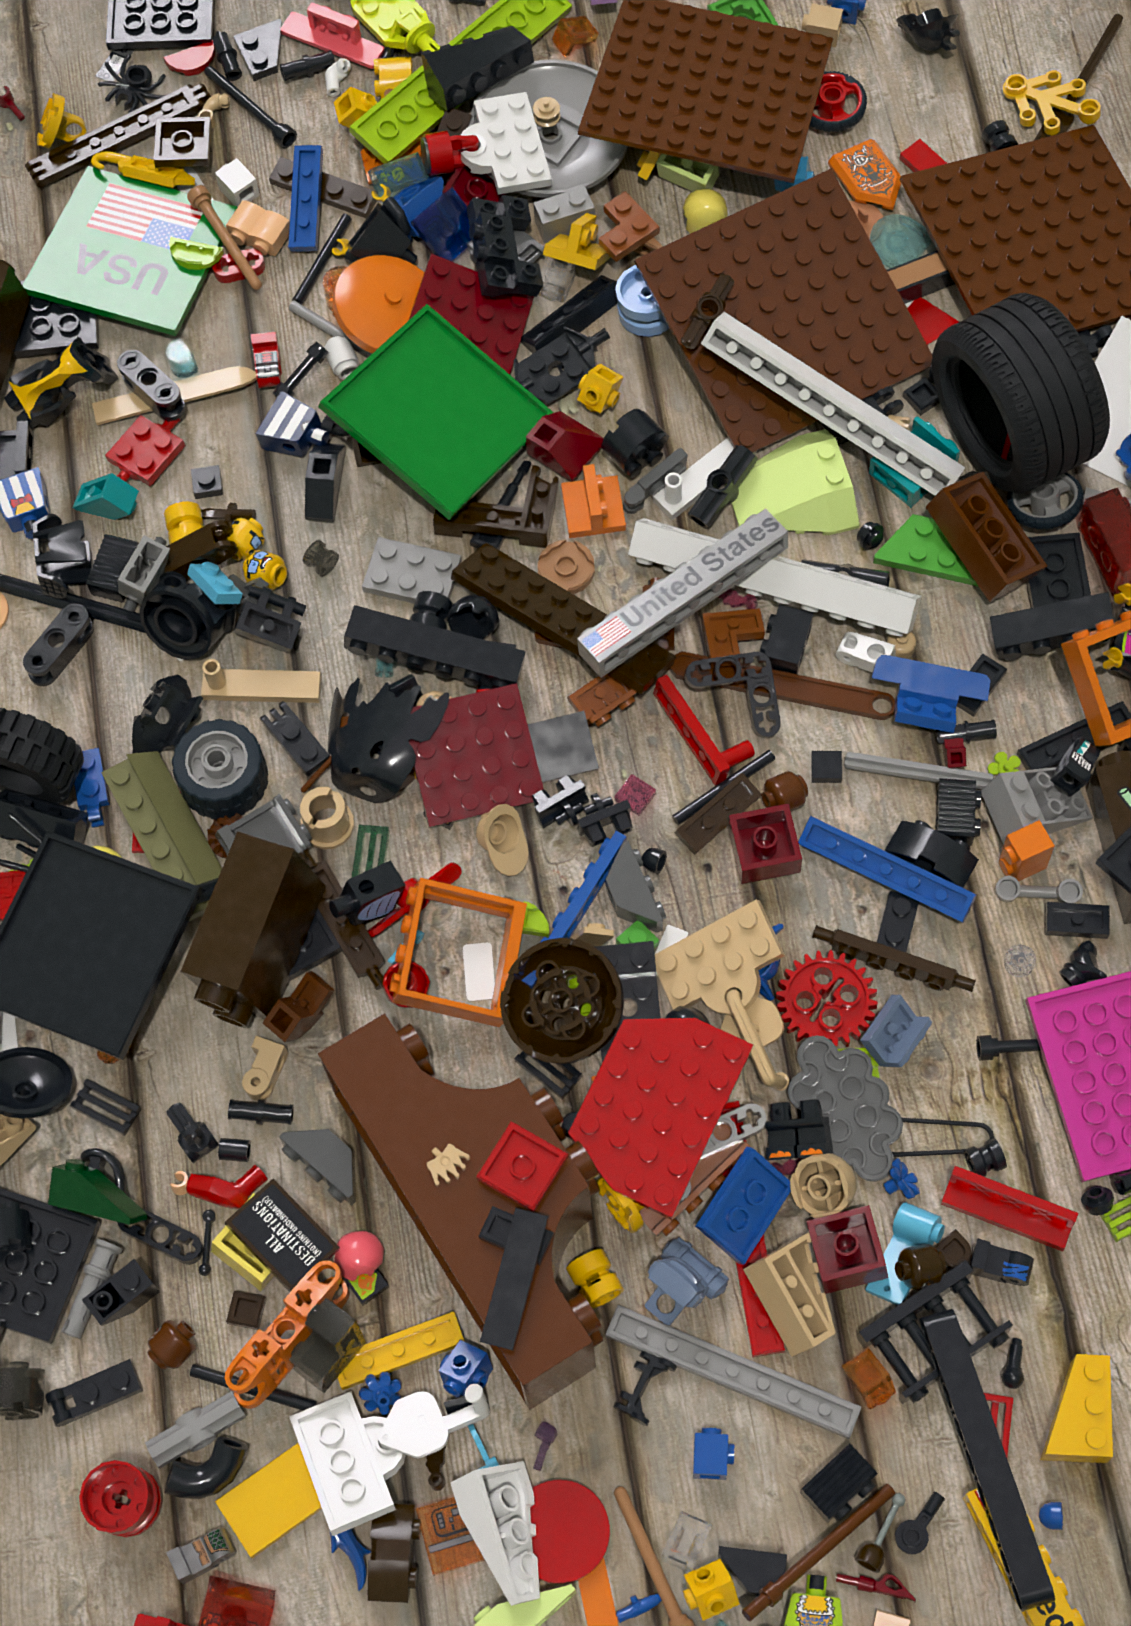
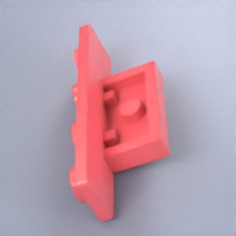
[280,2,384,69]

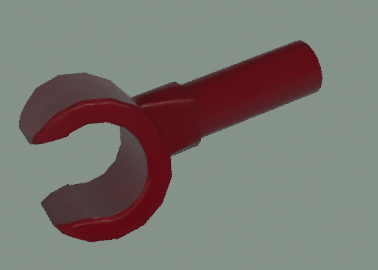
[0,86,25,121]

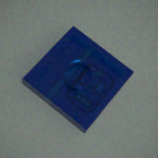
[410,187,472,261]

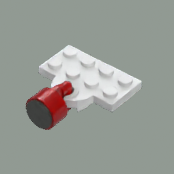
[420,92,552,195]

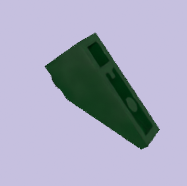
[48,1159,147,1225]

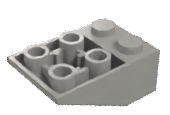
[981,767,1093,844]

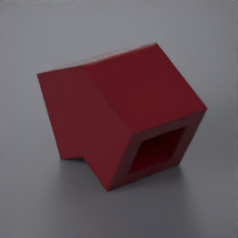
[942,738,967,768]

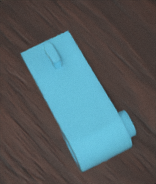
[865,1202,945,1306]

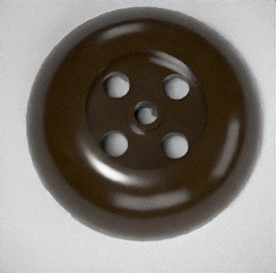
[500,938,624,1064]

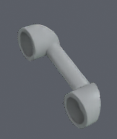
[995,876,1083,903]

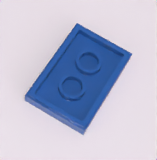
[695,1147,791,1265]

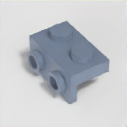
[860,995,932,1067]

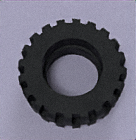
[0,708,84,804]

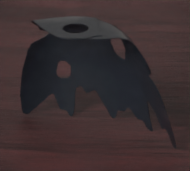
[328,677,449,803]

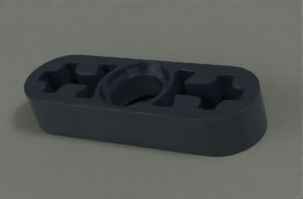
[117,1208,203,1265]

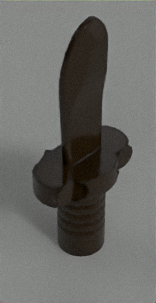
[201,503,256,524]

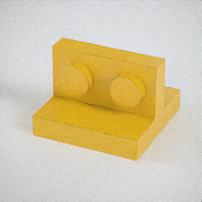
[543,213,610,270]

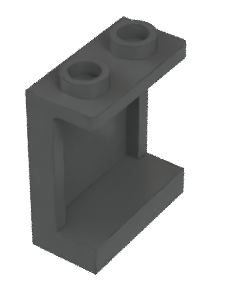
[215,794,312,856]

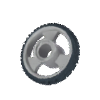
[1007,472,1084,530]

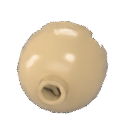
[790,1153,857,1219]

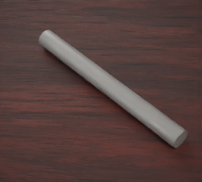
[289,300,372,358]

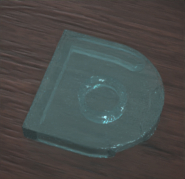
[870,214,933,268]

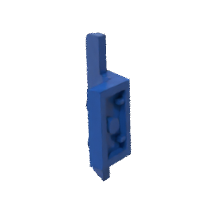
[872,655,990,733]

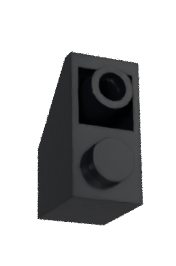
[82,1259,160,1326]

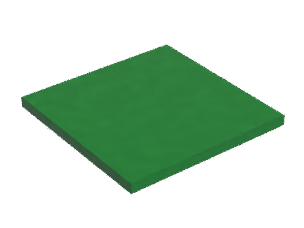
[318,304,554,520]

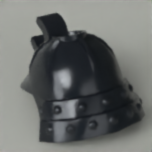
[896,8,960,52]

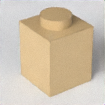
[801,4,843,47]

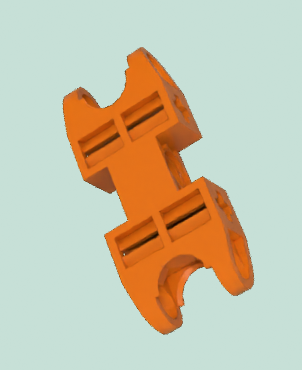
[225,1260,349,1409]

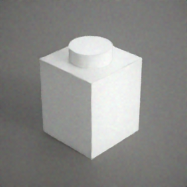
[215,158,260,207]

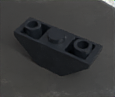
[305,443,346,522]

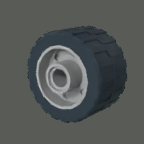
[172,719,268,819]

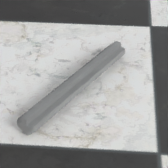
[844,752,994,789]

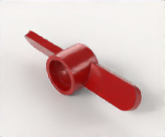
[367,862,462,937]

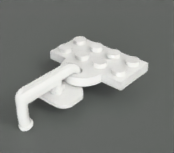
[289,1384,490,1536]

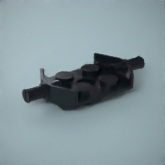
[514,326,610,406]

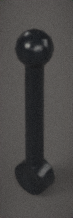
[198,1210,216,1276]

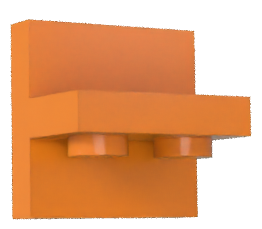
[561,464,626,538]

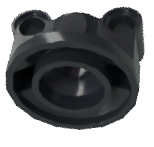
[139,571,237,660]

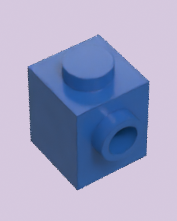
[693,1428,735,1480]

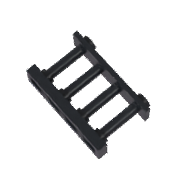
[857,1260,1013,1404]

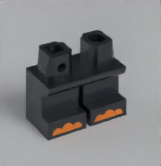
[765,1100,834,1161]

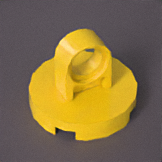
[37,93,86,149]

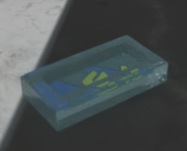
[368,152,429,197]

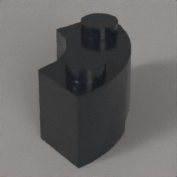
[885,820,979,888]

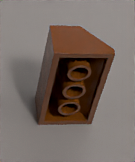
[925,471,1047,602]

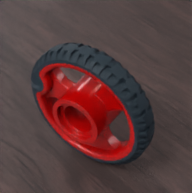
[810,71,867,132]

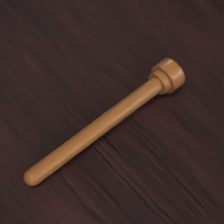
[187,185,262,290]
[614,1486,695,1626]

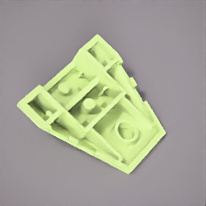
[725,429,860,535]

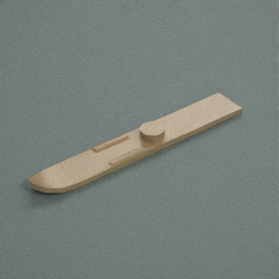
[92,366,257,425]

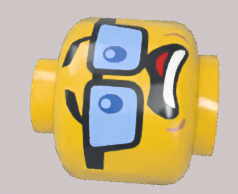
[227,518,265,561]
[243,550,287,591]

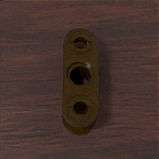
[164,520,238,581]

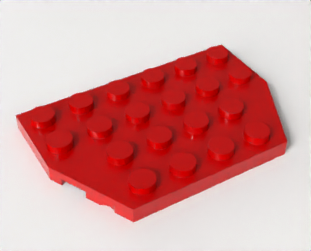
[568,1018,754,1220]

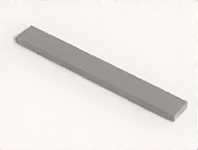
[605,1305,862,1439]

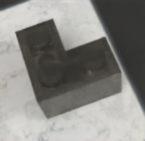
[289,1298,366,1393]

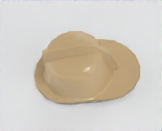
[476,804,529,876]

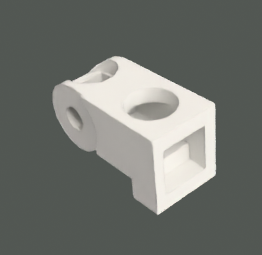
[835,632,896,672]

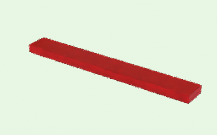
[721,1101,785,1358]

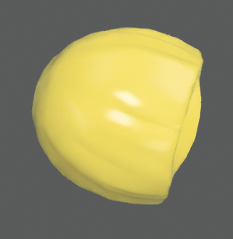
[683,189,728,234]

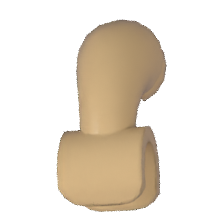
[197,93,230,128]

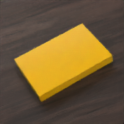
[215,1443,322,1558]

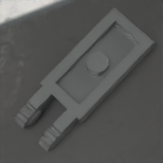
[623,448,688,514]

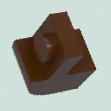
[263,971,335,1042]

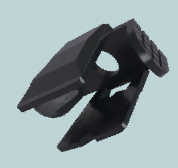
[32,514,92,598]

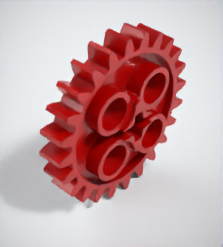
[776,950,878,1048]

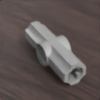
[145,1391,246,1469]

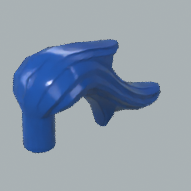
[329,1528,371,1591]

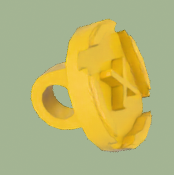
[597,1177,644,1233]

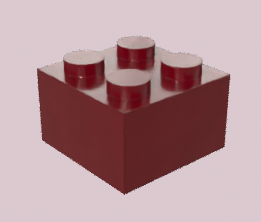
[728,803,802,884]
[806,1205,888,1294]

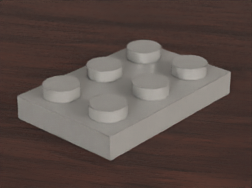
[362,537,462,603]

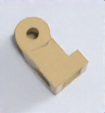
[242,1036,289,1101]

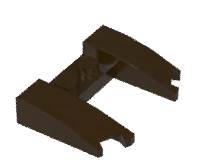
[433,465,559,548]

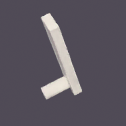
[653,437,757,520]

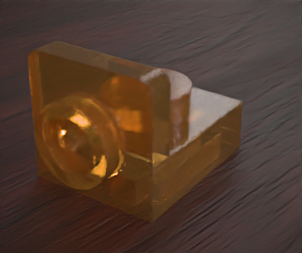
[552,16,599,56]
[842,1349,896,1410]

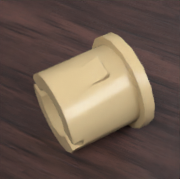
[300,787,354,850]

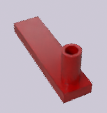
[653,674,755,786]

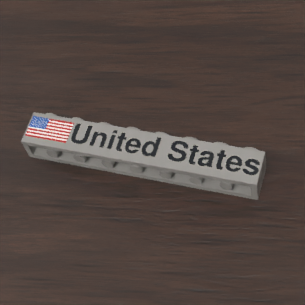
[577,508,788,678]

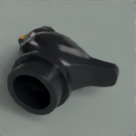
[1059,940,1107,987]

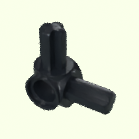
[166,1102,219,1164]

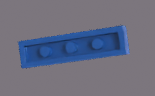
[288,145,323,252]

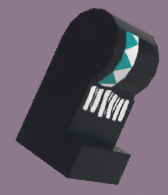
[1050,737,1100,796]

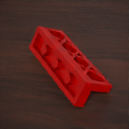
[941,1166,1079,1252]

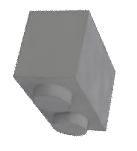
[533,186,595,243]

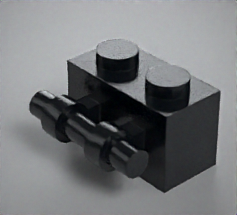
[233,584,306,653]

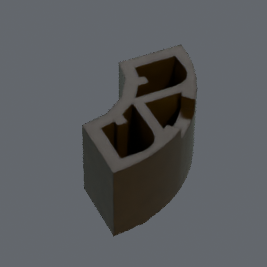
[367,1504,421,1603]

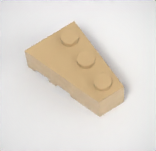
[743,1232,836,1357]

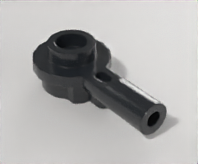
[895,1491,945,1555]

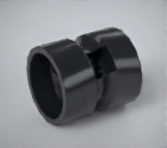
[409,591,453,629]

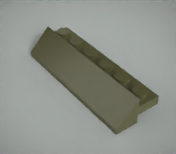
[101,751,222,922]

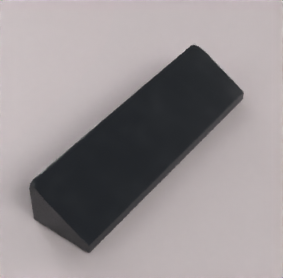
[520,275,617,354]

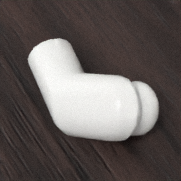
[325,58,351,97]

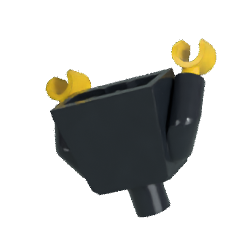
[332,184,417,265]

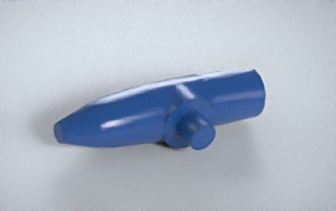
[615,1594,661,1623]

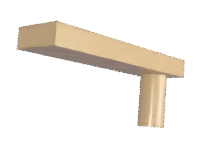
[201,659,322,703]

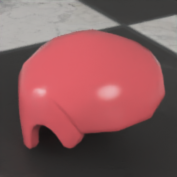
[334,1231,384,1281]

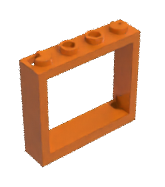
[1061,610,1131,746]
[389,877,527,1027]

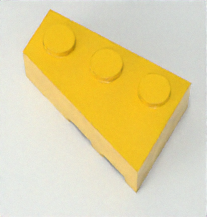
[1040,1354,1113,1463]

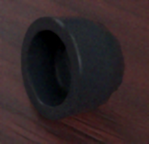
[641,847,667,874]

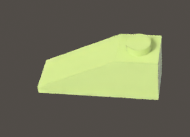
[473,1584,576,1626]

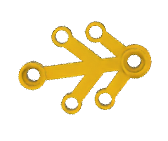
[1003,70,1101,135]

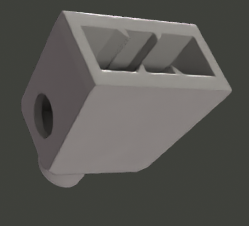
[117,535,170,604]

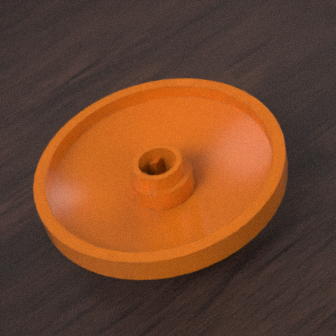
[332,255,424,354]

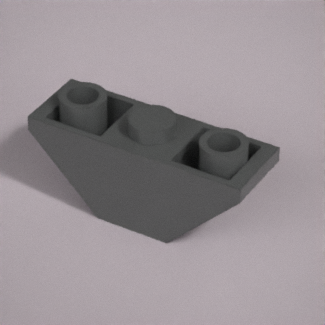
[605,840,666,933]
[279,1129,356,1206]

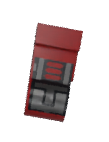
[251,332,282,388]

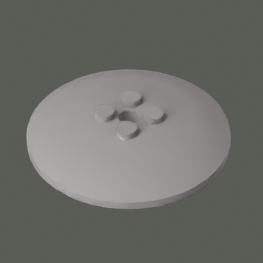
[469,60,629,198]

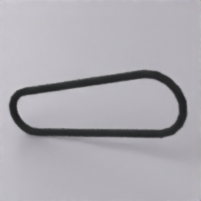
[892,1117,994,1157]

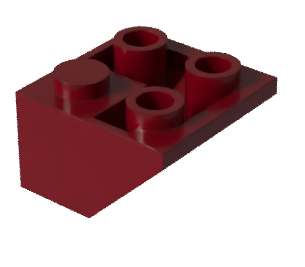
[526,411,604,482]

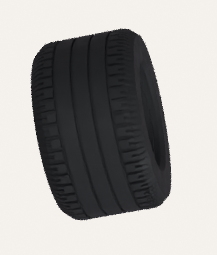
[932,293,1110,494]

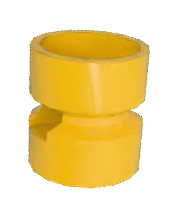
[164,501,203,544]
[566,1249,624,1309]

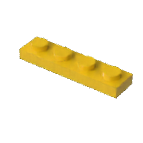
[331,1311,465,1390]

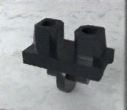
[532,775,589,829]
[577,793,633,847]

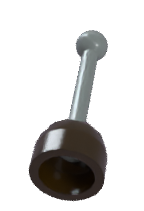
[855,1493,906,1573]

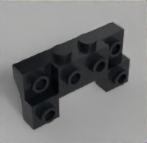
[466,195,543,297]

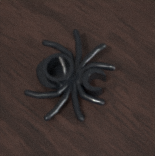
[98,54,166,113]

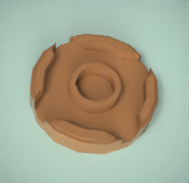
[537,540,595,594]

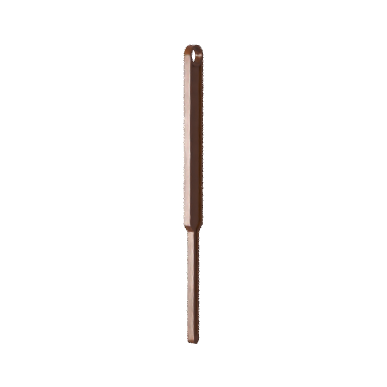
[534,631,895,720]

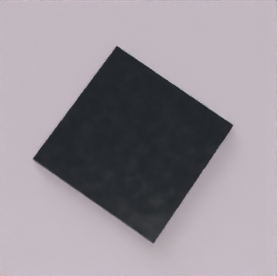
[0,831,204,1060]

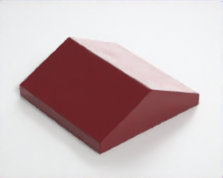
[442,166,506,218]

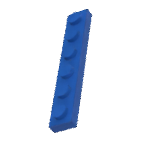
[798,816,977,922]
[522,831,627,989]

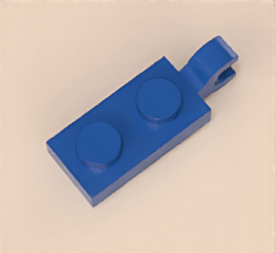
[74,748,110,828]

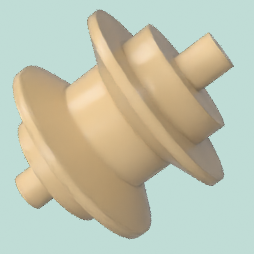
[533,97,560,128]

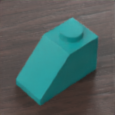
[72,473,139,520]

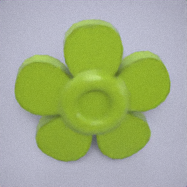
[987,752,1021,776]

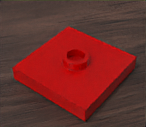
[476,1121,569,1213]

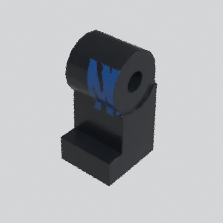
[970,1238,1034,1286]

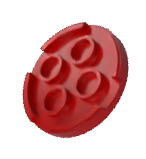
[530,1480,610,1584]

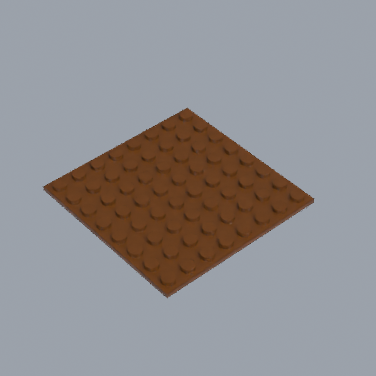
[577,0,833,183]
[899,125,1131,332]
[634,169,932,453]

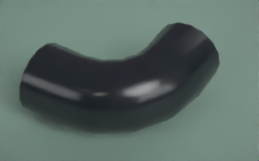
[164,1437,248,1499]

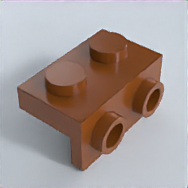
[567,674,637,727]

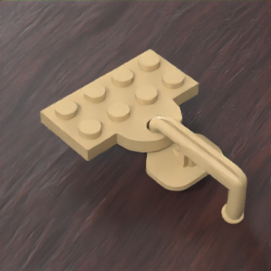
[655,899,790,1091]

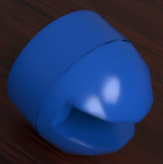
[1039,1502,1063,1530]

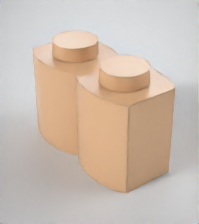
[226,200,290,256]

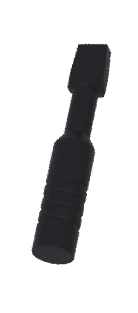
[497,461,532,506]

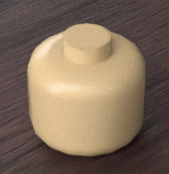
[886,632,916,659]

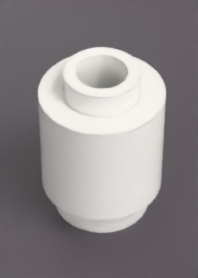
[324,336,359,380]

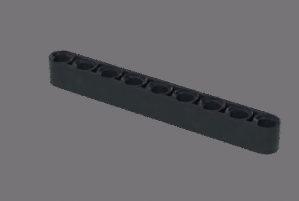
[920,1309,1055,1612]

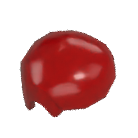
[382,961,430,1008]

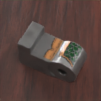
[166,1527,237,1584]

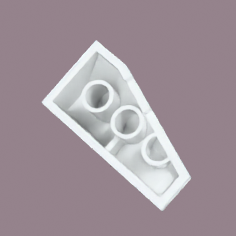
[450,1461,540,1606]

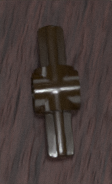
[681,274,734,349]

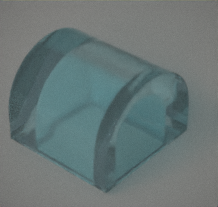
[166,338,198,378]

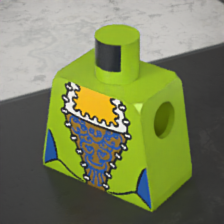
[784,1575,843,1626]

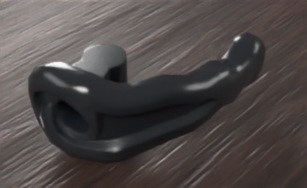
[80,1148,126,1194]

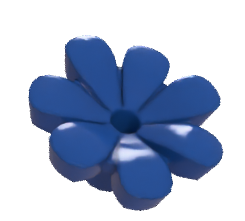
[884,1158,920,1199]
[359,1372,401,1415]

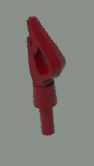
[836,1573,916,1602]

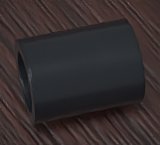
[218,1138,251,1162]

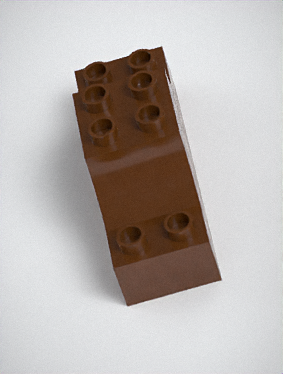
[318,1013,604,1410]

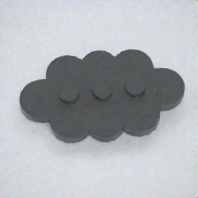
[788,1036,903,1182]

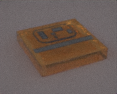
[416,1497,485,1576]

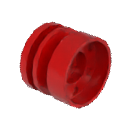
[79,1460,162,1538]

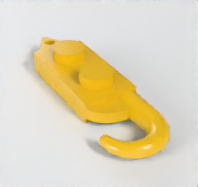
[91,151,195,188]

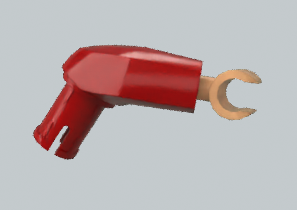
[170,1165,268,1209]

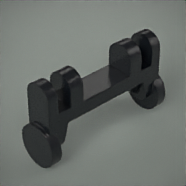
[613,1351,677,1426]

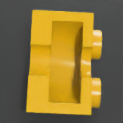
[374,57,413,99]

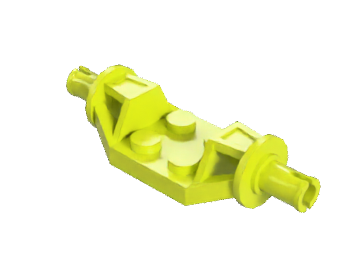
[350,0,440,54]

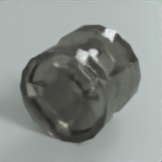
[302,540,339,577]

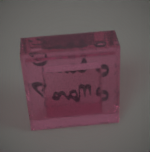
[614,774,656,816]

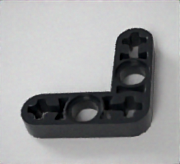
[684,652,781,738]

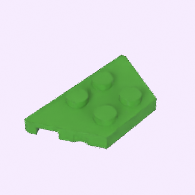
[873,514,979,587]

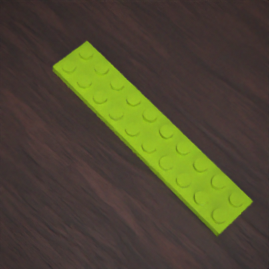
[349,0,572,166]

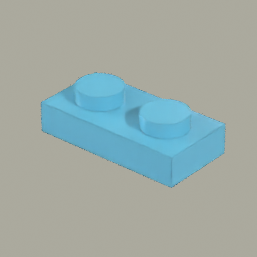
[187,562,242,604]

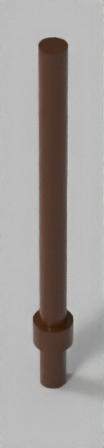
[742,1484,895,1622]

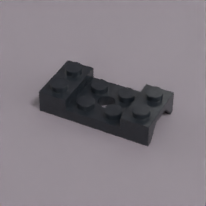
[594,941,661,1063]

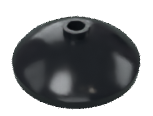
[0,1047,72,1119]

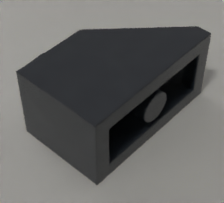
[718,1546,787,1600]

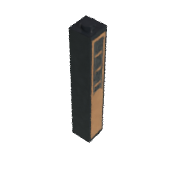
[887,251,955,304]

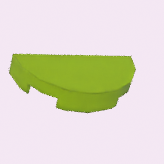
[169,237,224,270]

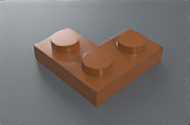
[599,191,660,262]
[702,608,765,667]

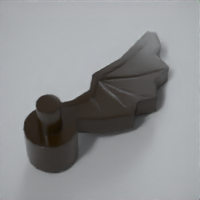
[425,1445,446,1491]

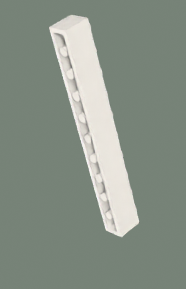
[701,312,965,496]
[628,518,922,636]

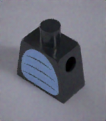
[329,860,405,926]

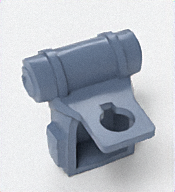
[645,1237,729,1326]

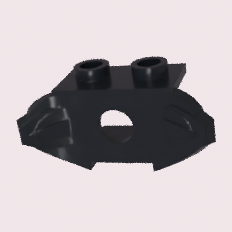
[132,674,203,753]

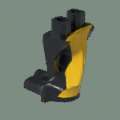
[4,337,118,429]

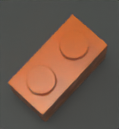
[999,820,1055,881]

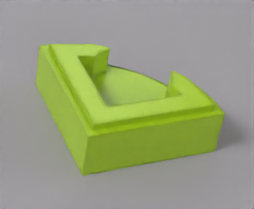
[522,901,549,937]

